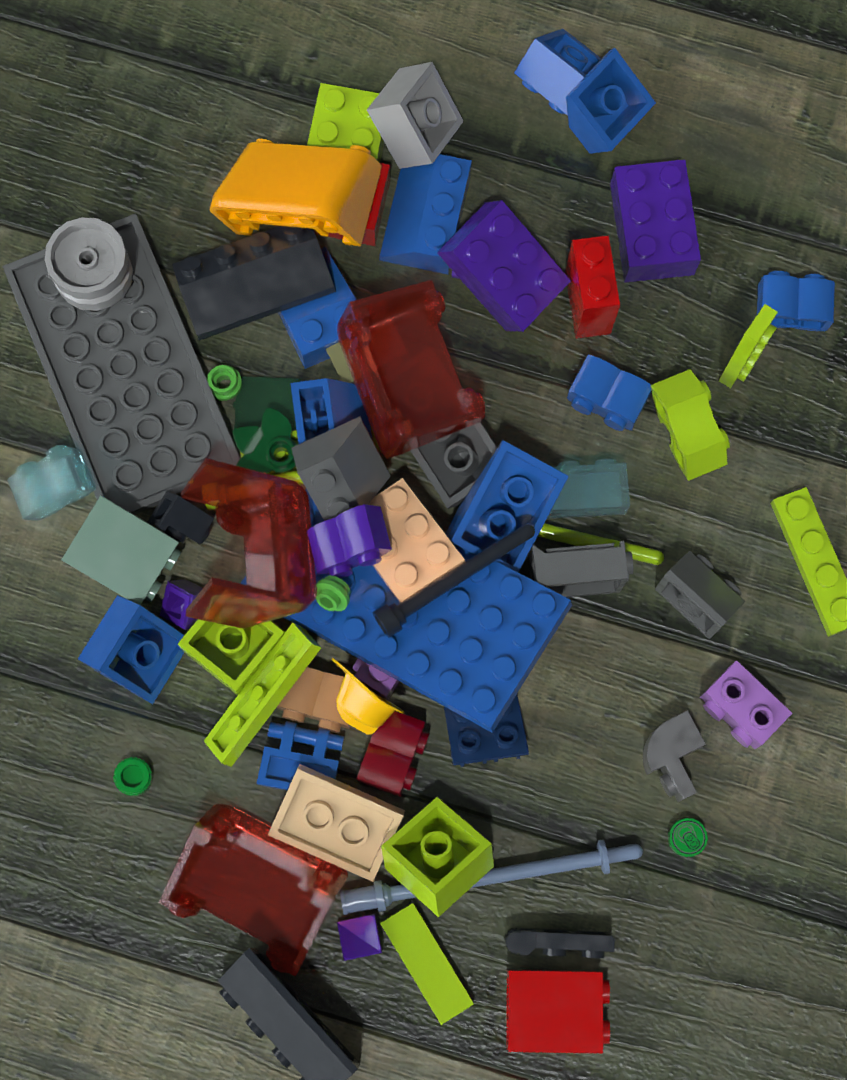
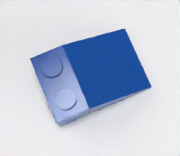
[278,247,369,369]
[445,440,569,572]

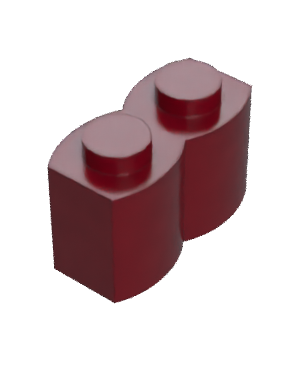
[357,711,430,797]

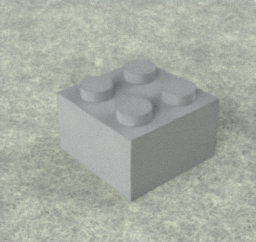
[367,62,463,169]

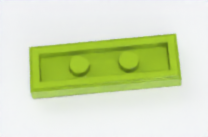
[380,903,474,1025]

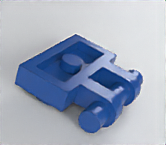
[257,721,345,791]

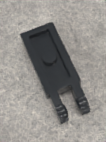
[504,928,615,958]

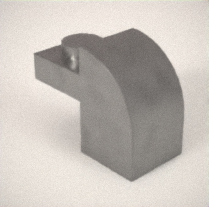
[643,710,706,802]

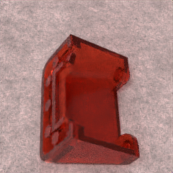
[337,280,485,459]
[159,804,348,977]

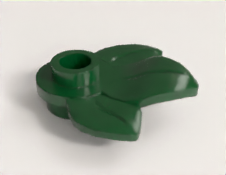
[233,407,297,478]

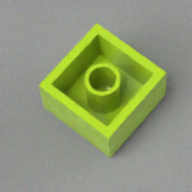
[307,83,385,163]
[178,586,285,695]
[381,797,494,917]

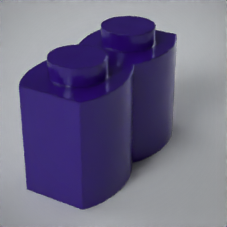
[307,504,392,578]

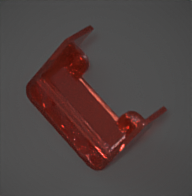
[181,458,317,628]

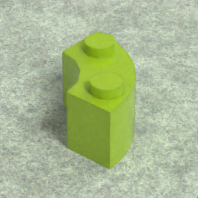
[651,369,730,481]

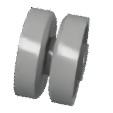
[44,217,133,311]

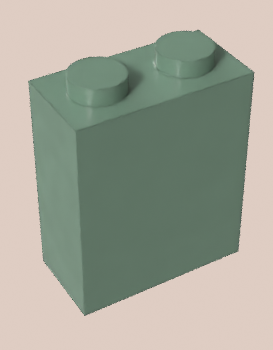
[61,495,182,605]

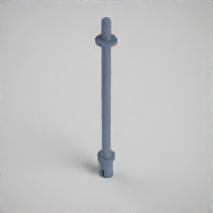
[340,839,643,915]

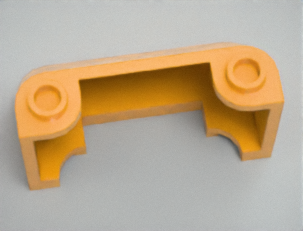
[210,139,382,246]

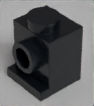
[148,491,214,545]

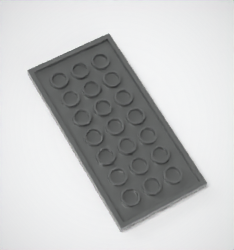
[2,213,240,515]

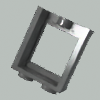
[528,541,633,597]

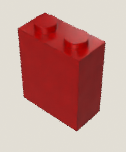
[565,235,620,339]
[506,970,610,1053]

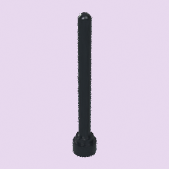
[372,524,535,638]

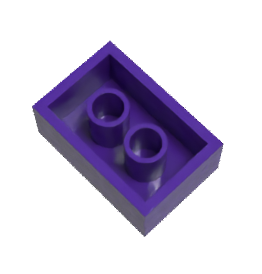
[610,160,701,283]
[437,200,571,332]

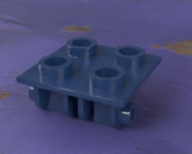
[444,695,529,767]

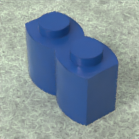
[757,271,835,331]
[567,354,652,431]

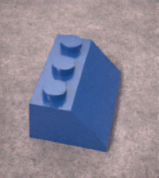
[379,154,472,275]

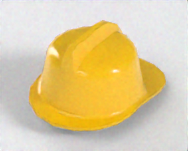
[331,658,404,734]

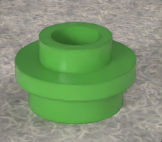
[206,365,242,401]
[313,576,351,611]

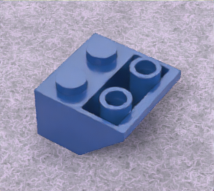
[290,378,373,444]

